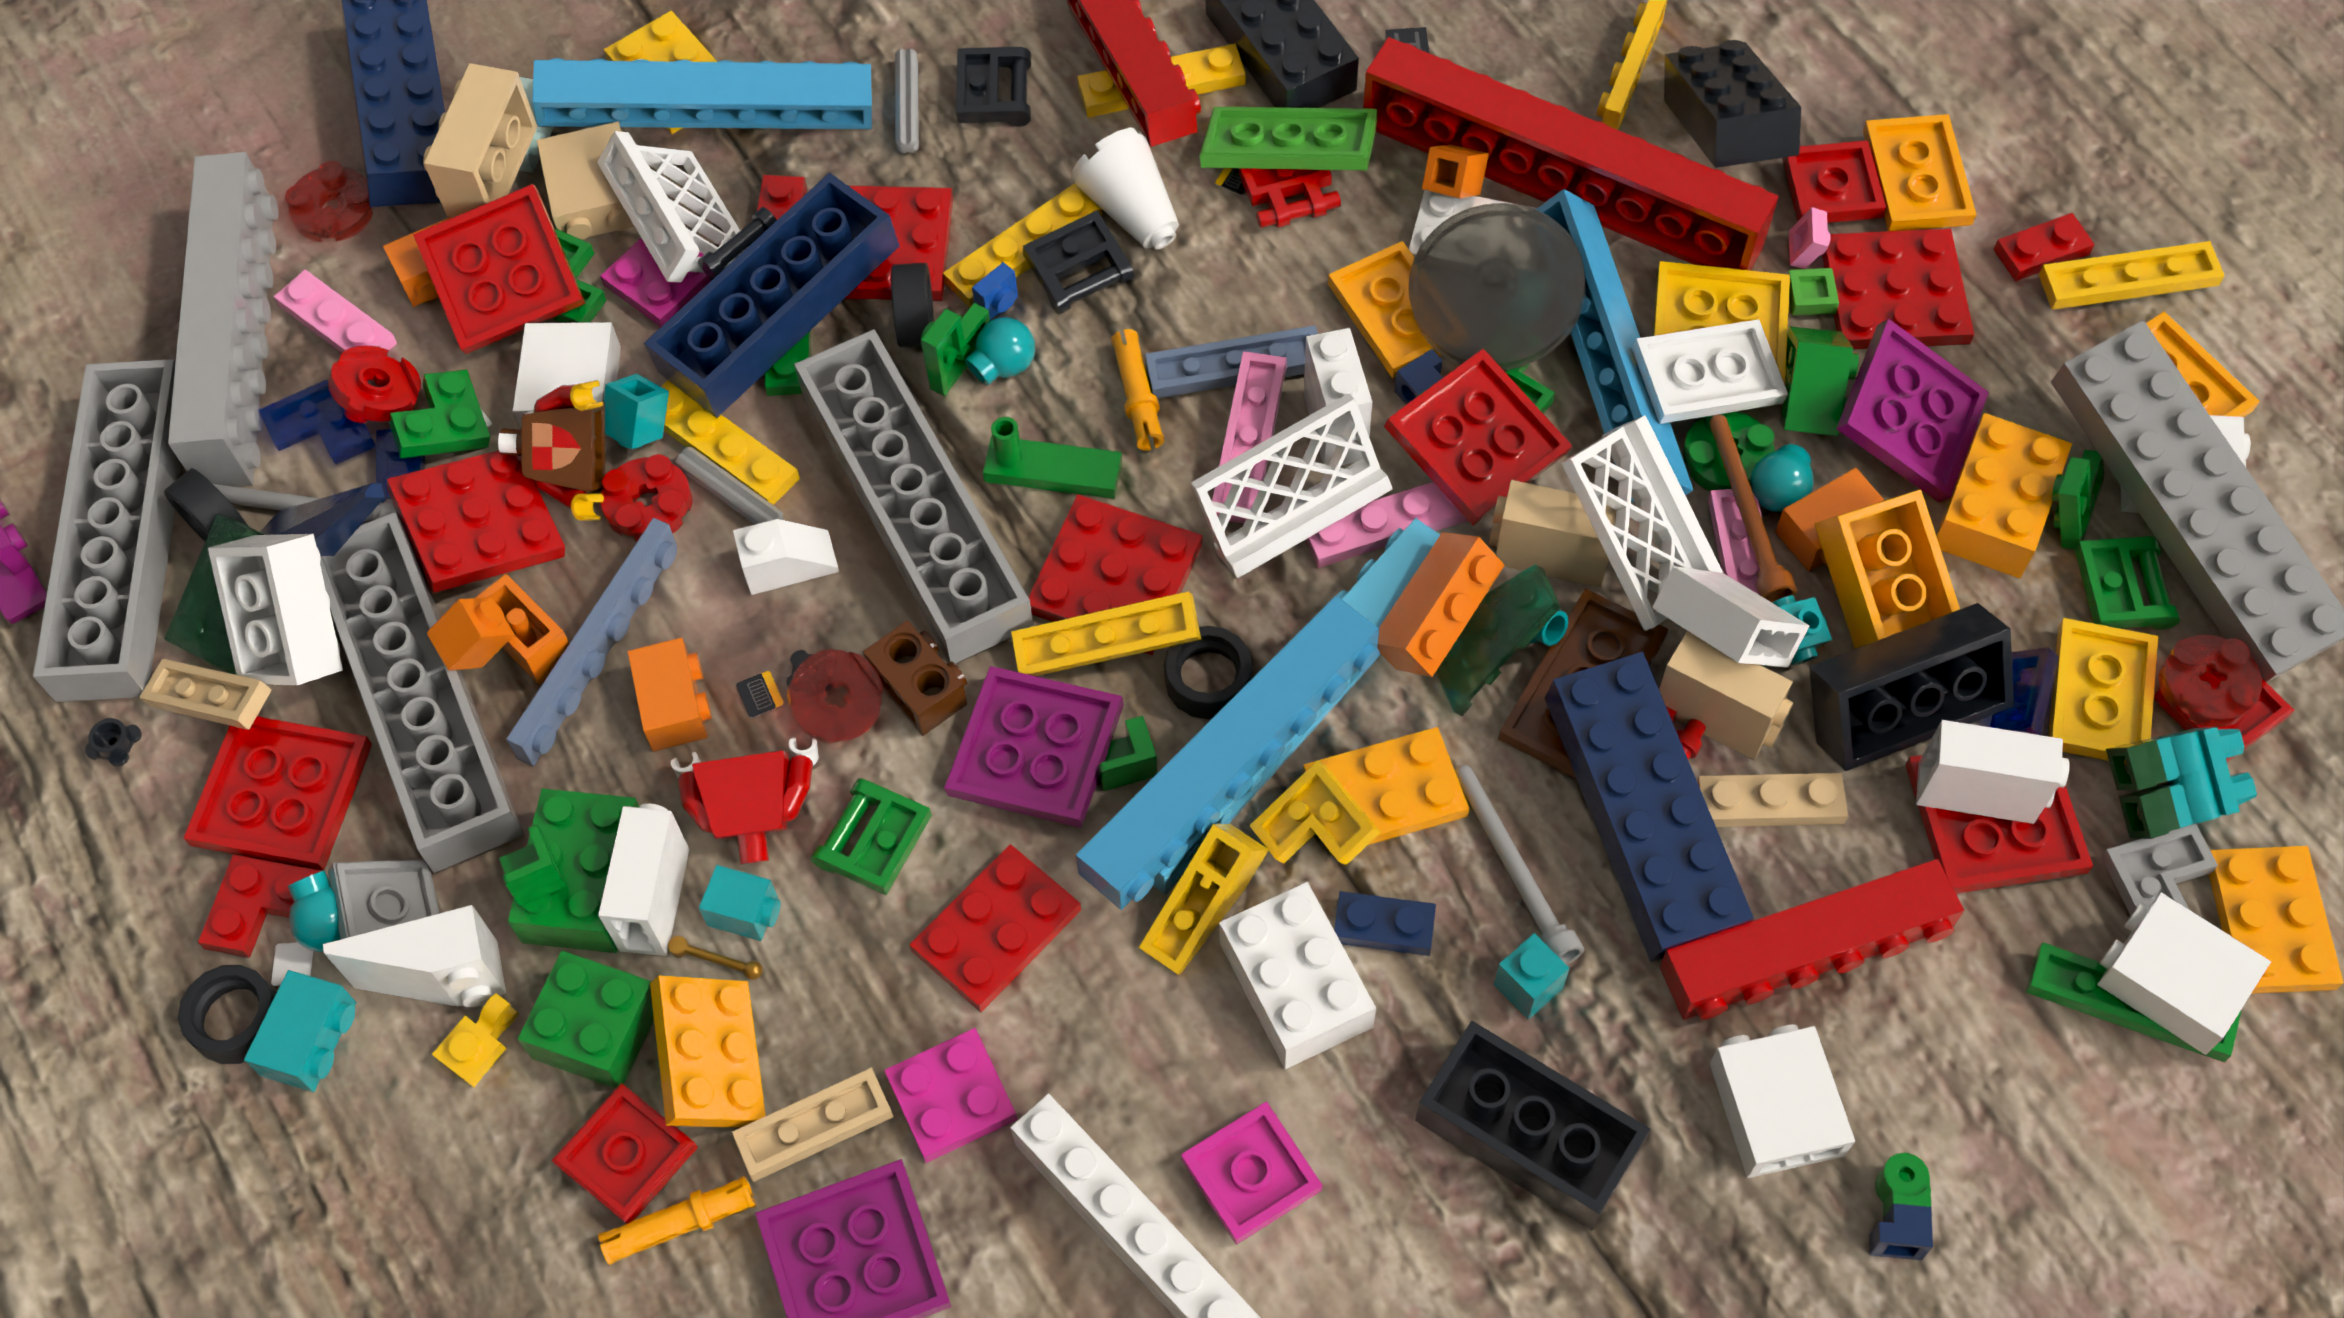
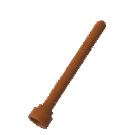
[1709,414,1797,602]

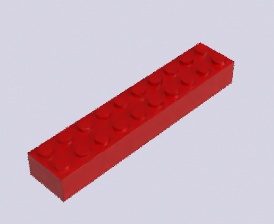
[1363,37,1779,271]

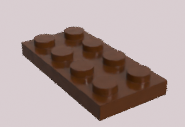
[1498,588,1669,780]

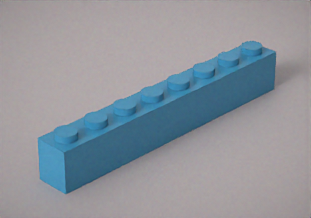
[532,58,872,129]
[1531,189,1693,503]
[1076,596,1379,910]

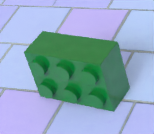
[508,788,640,953]

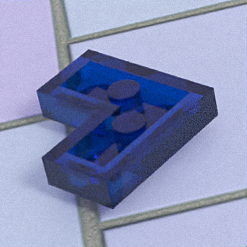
[258,379,377,465]

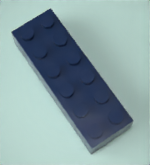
[341,0,445,207]
[644,172,900,418]
[1544,652,1754,962]

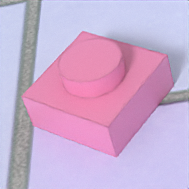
[1789,207,1830,269]

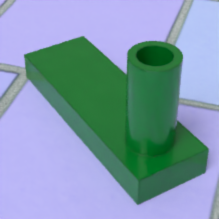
[983,417,1122,499]

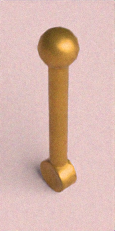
[668,936,763,980]

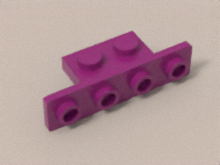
[0,499,47,624]

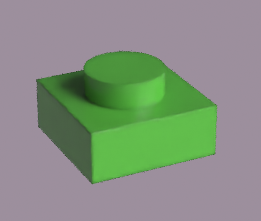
[1788,268,1839,316]

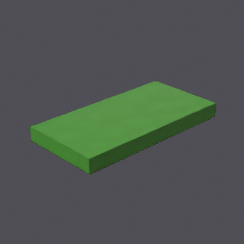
[1200,107,1378,171]

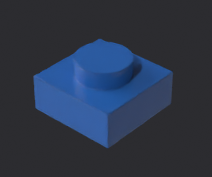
[972,262,1018,320]

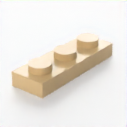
[139,659,272,730]
[1697,773,1848,827]
[732,1068,893,1182]

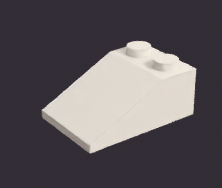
[323,905,506,1007]

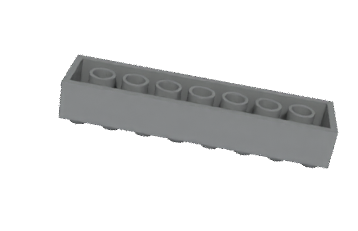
[168,152,279,487]
[2051,320,2344,683]
[794,329,1033,664]
[33,359,182,702]
[320,512,525,873]

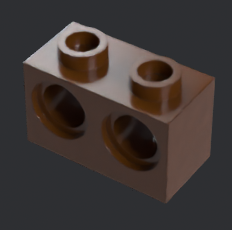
[863,620,968,736]

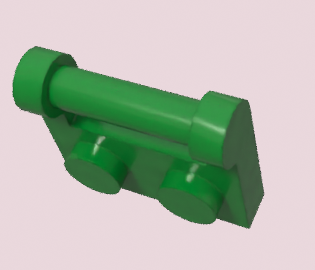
[2075,536,2180,630]
[810,778,932,895]

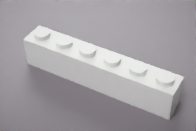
[1010,1093,1261,1318]

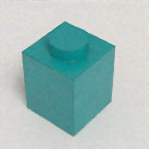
[603,373,669,449]
[699,865,781,941]
[1493,933,1570,1020]

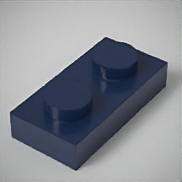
[1334,891,1436,956]

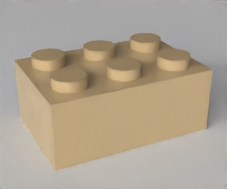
[423,63,538,218]

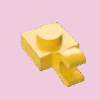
[432,993,519,1088]

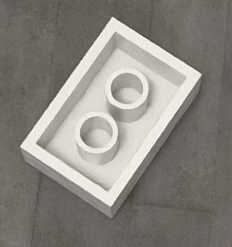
[208,534,343,685]
[1219,882,1376,1069]

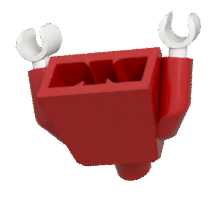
[671,737,819,865]

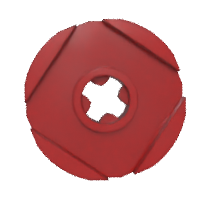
[328,346,421,423]
[601,454,693,541]

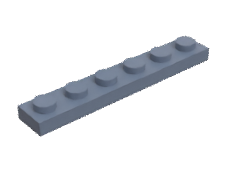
[506,518,677,767]

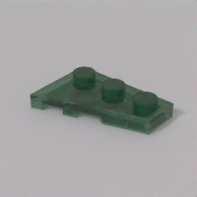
[164,514,264,675]
[1436,564,1561,716]

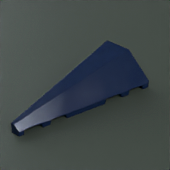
[257,483,384,556]

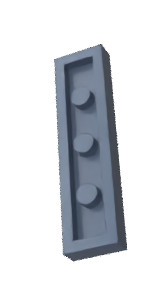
[1145,325,1318,399]

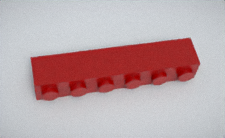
[1067,0,1201,147]
[1659,859,1965,1020]

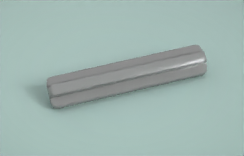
[895,48,919,154]
[675,447,785,525]

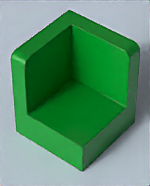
[1099,715,1158,791]
[499,824,566,907]

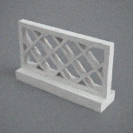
[597,131,748,282]
[1191,393,1393,578]
[1561,415,1723,631]

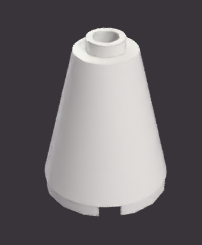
[1071,128,1179,249]

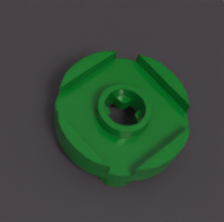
[1682,412,1775,491]

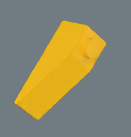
[1139,824,1269,975]

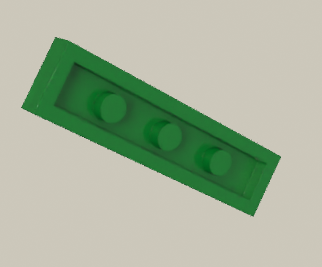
[2025,942,2242,1063]

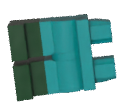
[2106,727,2257,839]

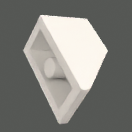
[733,519,839,595]

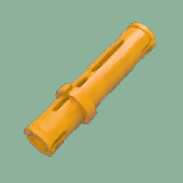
[1111,329,1165,451]
[598,1175,756,1265]

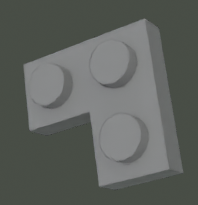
[2101,824,2218,915]

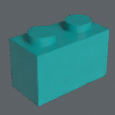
[244,970,357,1093]

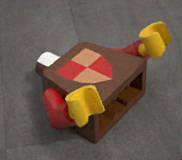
[498,380,605,521]

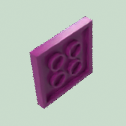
[1836,319,1989,502]
[944,666,1124,828]
[755,1159,952,1318]

